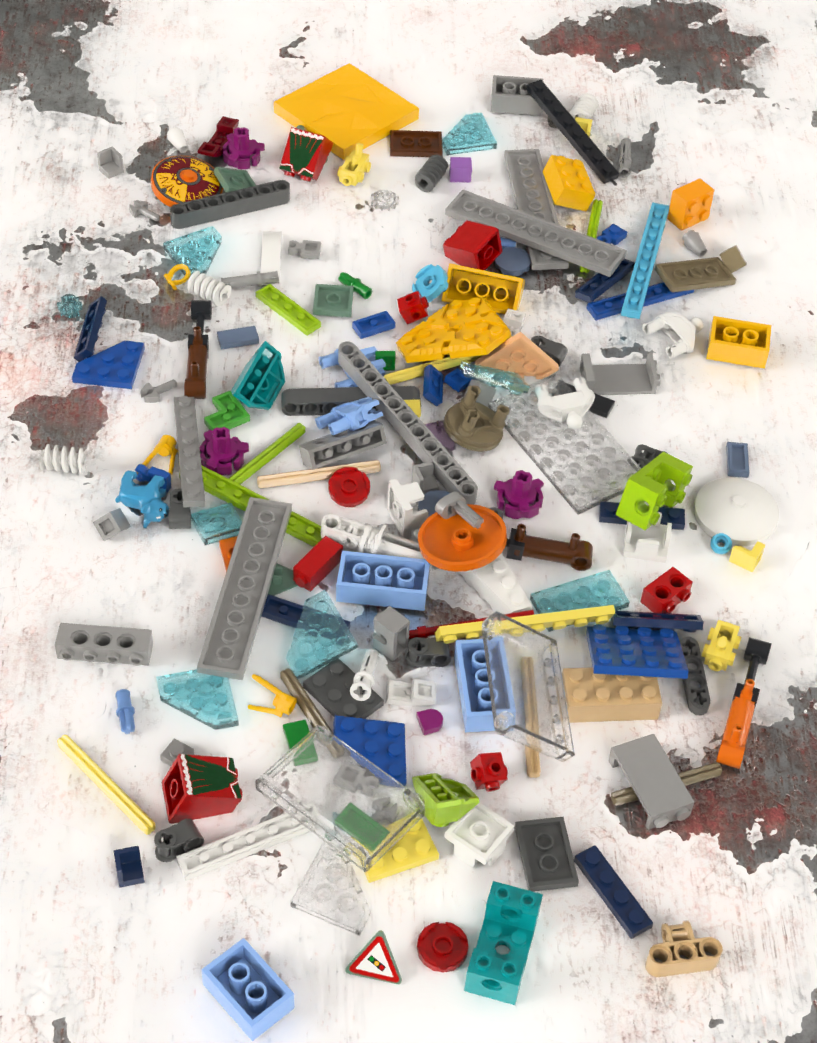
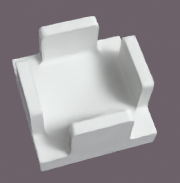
[387,479,428,539]
[623,512,672,563]
[445,803,515,868]

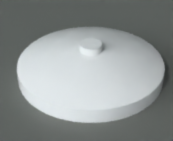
[694,478,779,546]

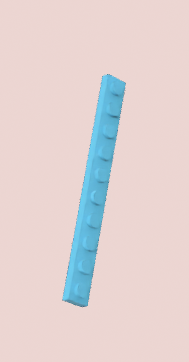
[621,202,670,319]

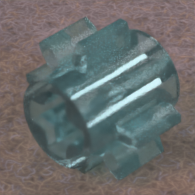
[57,294,82,318]

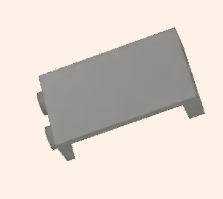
[580,352,660,395]
[608,733,694,830]

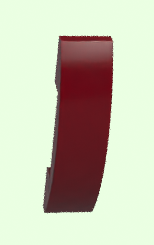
[197,116,239,157]

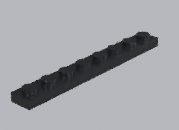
[526,80,619,184]

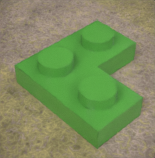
[204,391,250,431]

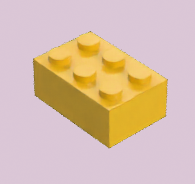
[542,155,596,212]
[706,316,771,368]

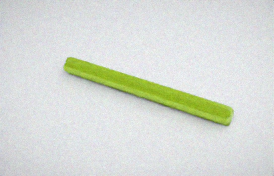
[580,199,603,273]
[228,423,306,485]

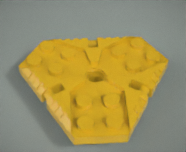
[396,298,512,363]

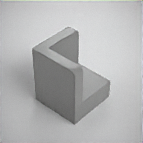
[97,146,124,179]
[464,379,497,408]
[412,461,439,494]
[93,508,131,541]

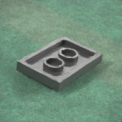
[303,658,384,719]
[514,817,579,892]

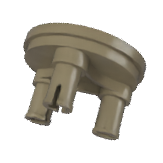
[443,385,510,452]

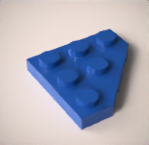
[72,341,145,389]
[333,715,407,789]

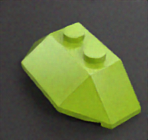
[412,773,480,827]

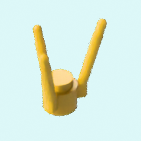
[137,435,178,475]
[248,674,297,717]

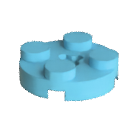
[412,264,449,303]

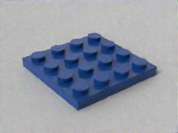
[586,624,689,679]

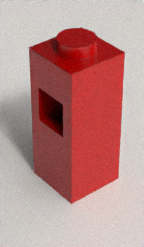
[293,536,343,592]

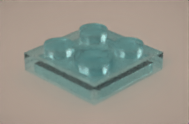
[191,503,242,545]

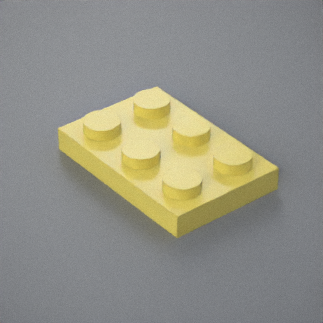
[351,814,439,883]

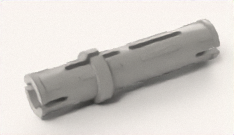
[618,138,632,177]
[221,271,279,288]

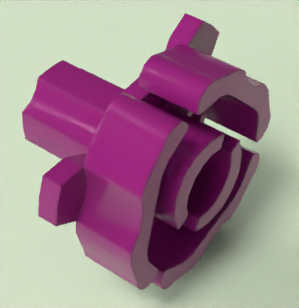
[223,127,265,170]
[200,427,249,475]
[494,470,544,519]

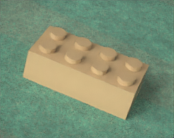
[560,667,662,723]

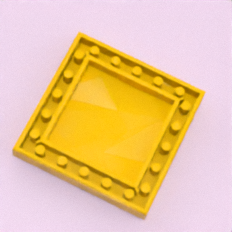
[274,63,419,160]

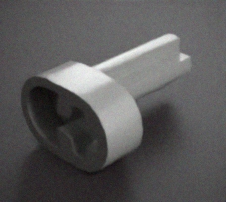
[435,492,484,529]

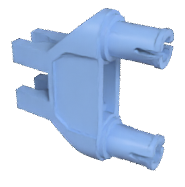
[319,346,386,388]
[315,397,383,436]

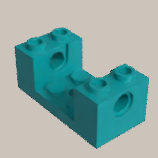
[464,881,543,1005]

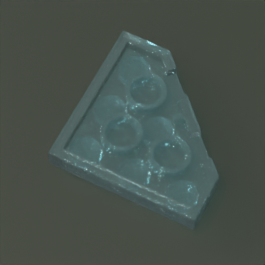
[442,113,497,155]
[163,226,222,281]
[460,361,530,395]
[286,589,358,680]
[156,669,239,730]

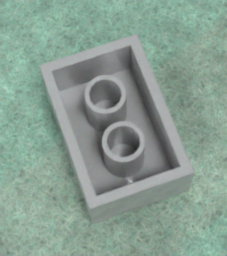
[491,75,544,116]

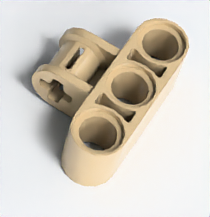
[645,921,723,977]

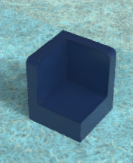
[113,846,145,888]

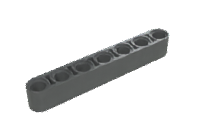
[170,180,290,229]
[281,386,421,416]

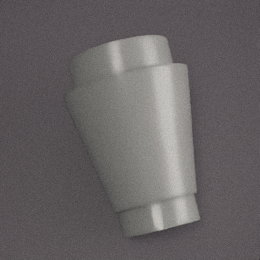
[682,230,708,257]

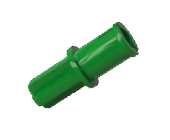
[338,272,372,299]

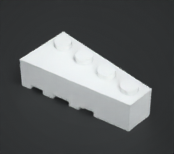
[456,553,532,616]

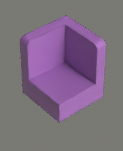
[449,157,472,182]

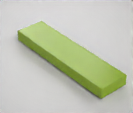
[256,284,321,335]

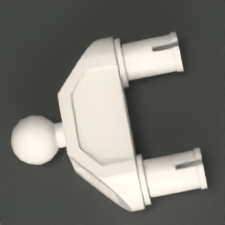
[642,312,703,358]
[534,377,595,429]

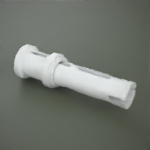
[350,649,379,701]

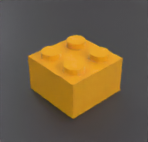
[667,178,714,231]

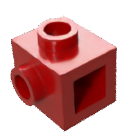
[397,291,429,325]
[470,752,508,792]

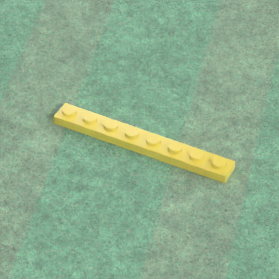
[435,605,615,644]

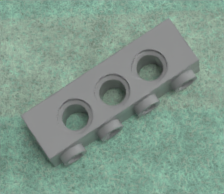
[299,420,387,470]
[55,623,153,666]

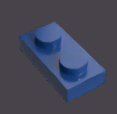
[352,311,396,339]
[423,364,444,406]

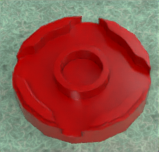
[328,467,370,507]
[417,922,469,973]

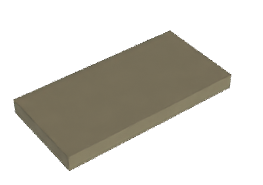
[654,257,737,292]

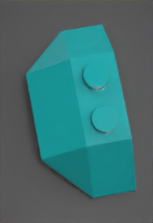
[231,341,285,410]

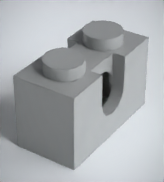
[373,606,410,662]

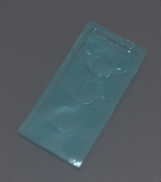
[530,570,630,632]

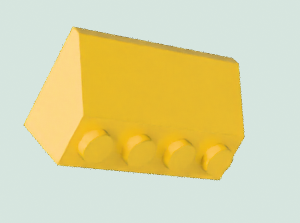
[441,263,525,314]

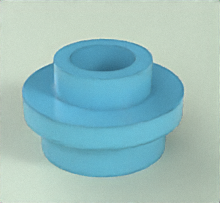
[710,533,732,554]

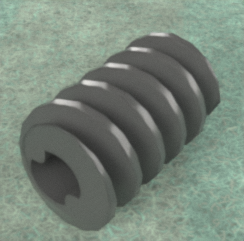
[415,155,448,192]

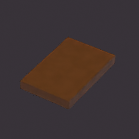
[390,130,443,157]

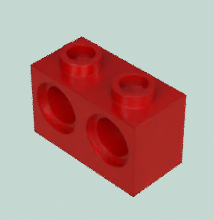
[640,566,693,613]

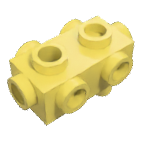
[337,143,371,186]
[701,620,742,671]

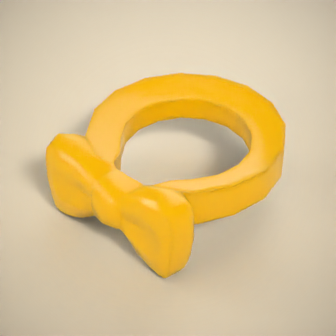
[164,264,191,290]

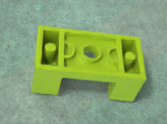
[615,452,693,530]

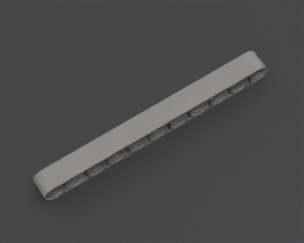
[338,341,478,505]

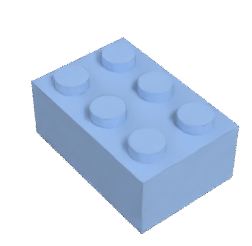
[201,938,294,1041]

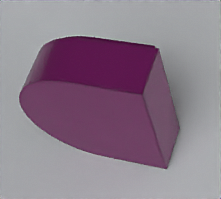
[416,709,443,735]

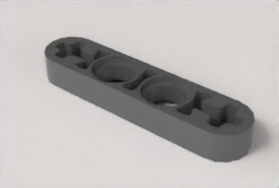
[680,637,710,715]

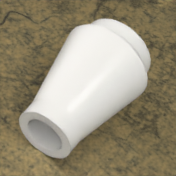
[167,127,189,153]

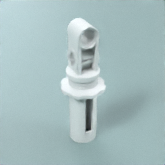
[320,514,433,573]

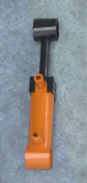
[716,637,772,769]

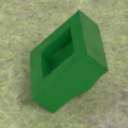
[375,351,396,371]

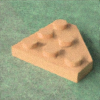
[475,332,559,379]

